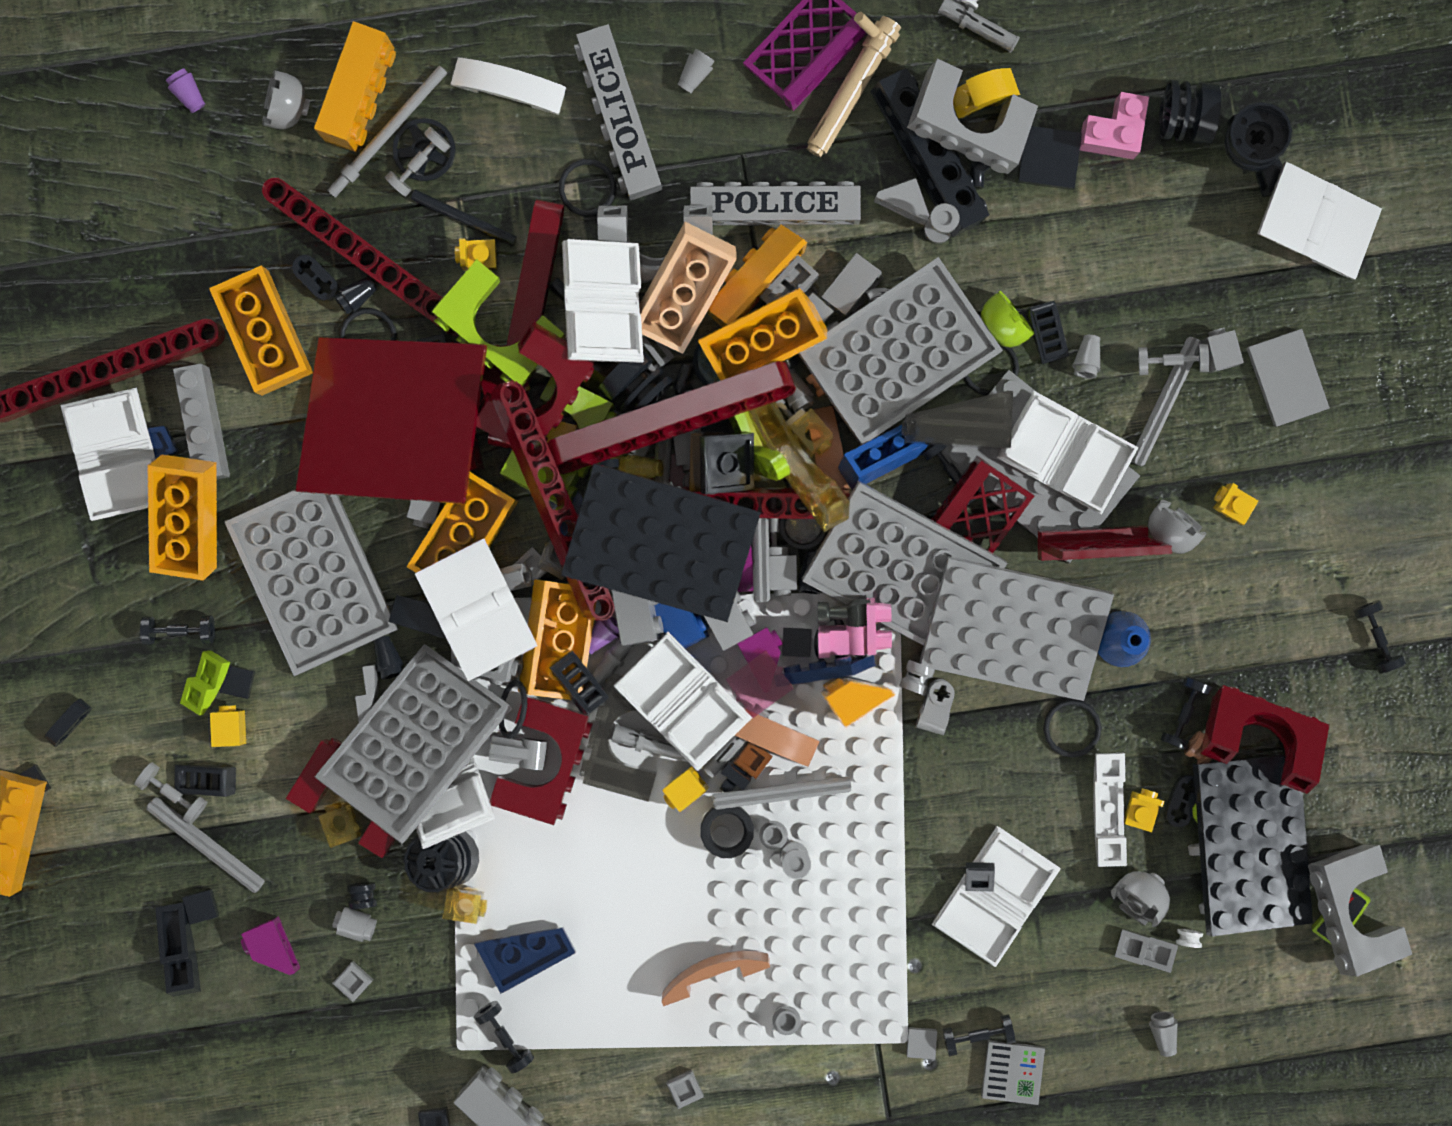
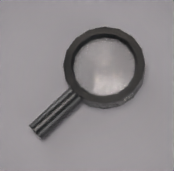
[779,471,827,549]

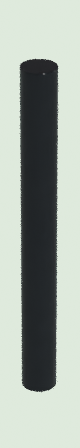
[411,189,517,247]

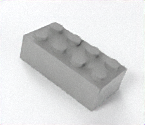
[454,1065,549,1126]

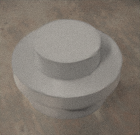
[759,821,788,850]
[772,1006,801,1035]

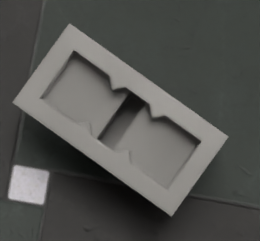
[759,255,819,305]

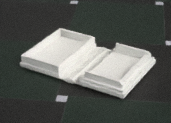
[1257,162,1382,280]
[562,239,644,363]
[60,388,155,521]
[997,391,1138,515]
[415,539,538,681]
[613,632,752,771]
[416,756,495,849]
[932,826,1061,967]

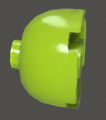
[981,291,1034,348]

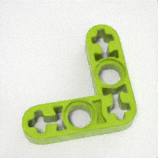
[728,411,790,481]

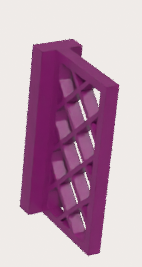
[743,0,867,111]

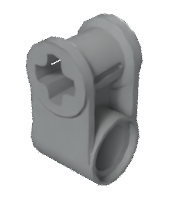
[916,679,955,735]

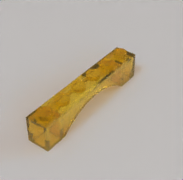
[747,402,850,532]

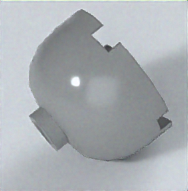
[262,70,310,129]
[1148,500,1206,554]
[1111,871,1170,927]

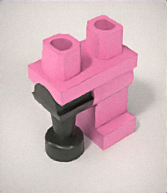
[818,598,892,658]

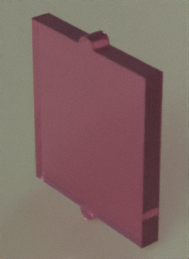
[726,650,794,718]

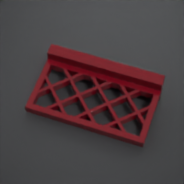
[931,455,1034,553]
[1038,526,1172,561]

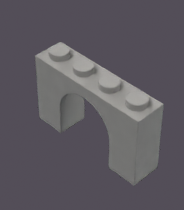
[907,59,1038,174]
[597,205,713,283]
[1308,844,1412,977]

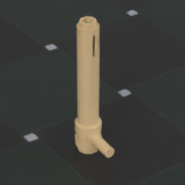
[807,12,901,157]

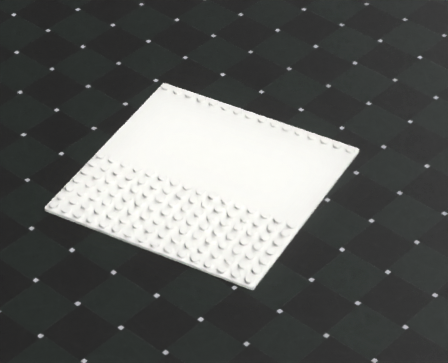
[451,593,908,1050]

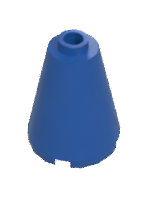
[1098,611,1151,667]

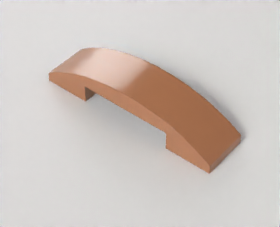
[806,406,850,521]
[735,707,820,767]
[661,951,770,1007]

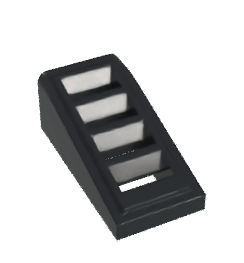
[1025,300,1070,364]
[549,650,609,715]
[174,764,236,797]

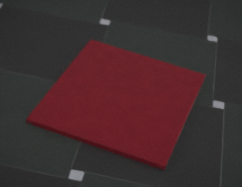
[296,337,487,504]

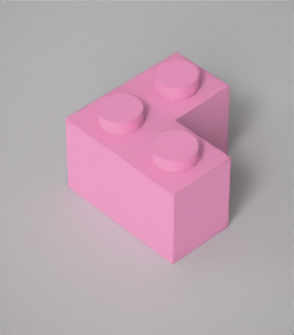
[1080,92,1149,159]

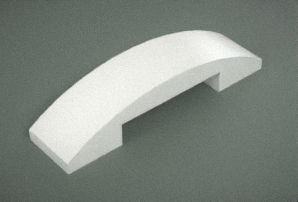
[451,58,566,115]
[1093,753,1127,867]

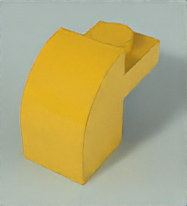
[953,68,1020,118]

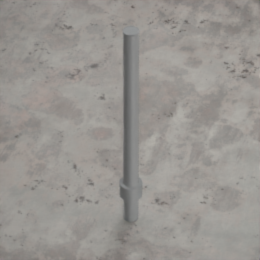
[327,66,447,198]

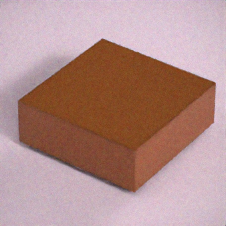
[733,742,773,779]

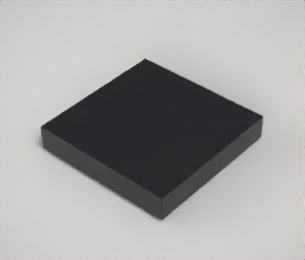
[1018,126,1082,190]
[700,432,754,495]

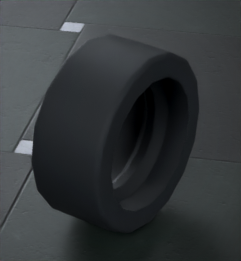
[700,807,754,859]

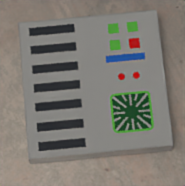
[981,1040,1045,1105]

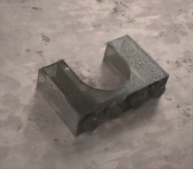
[579,673,657,802]

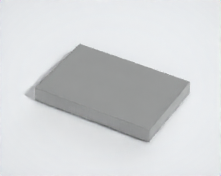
[1247,329,1330,427]

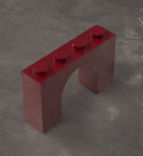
[476,321,594,456]
[1200,685,1330,794]
[490,695,593,825]
[285,738,396,858]

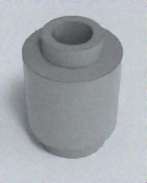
[333,907,377,942]

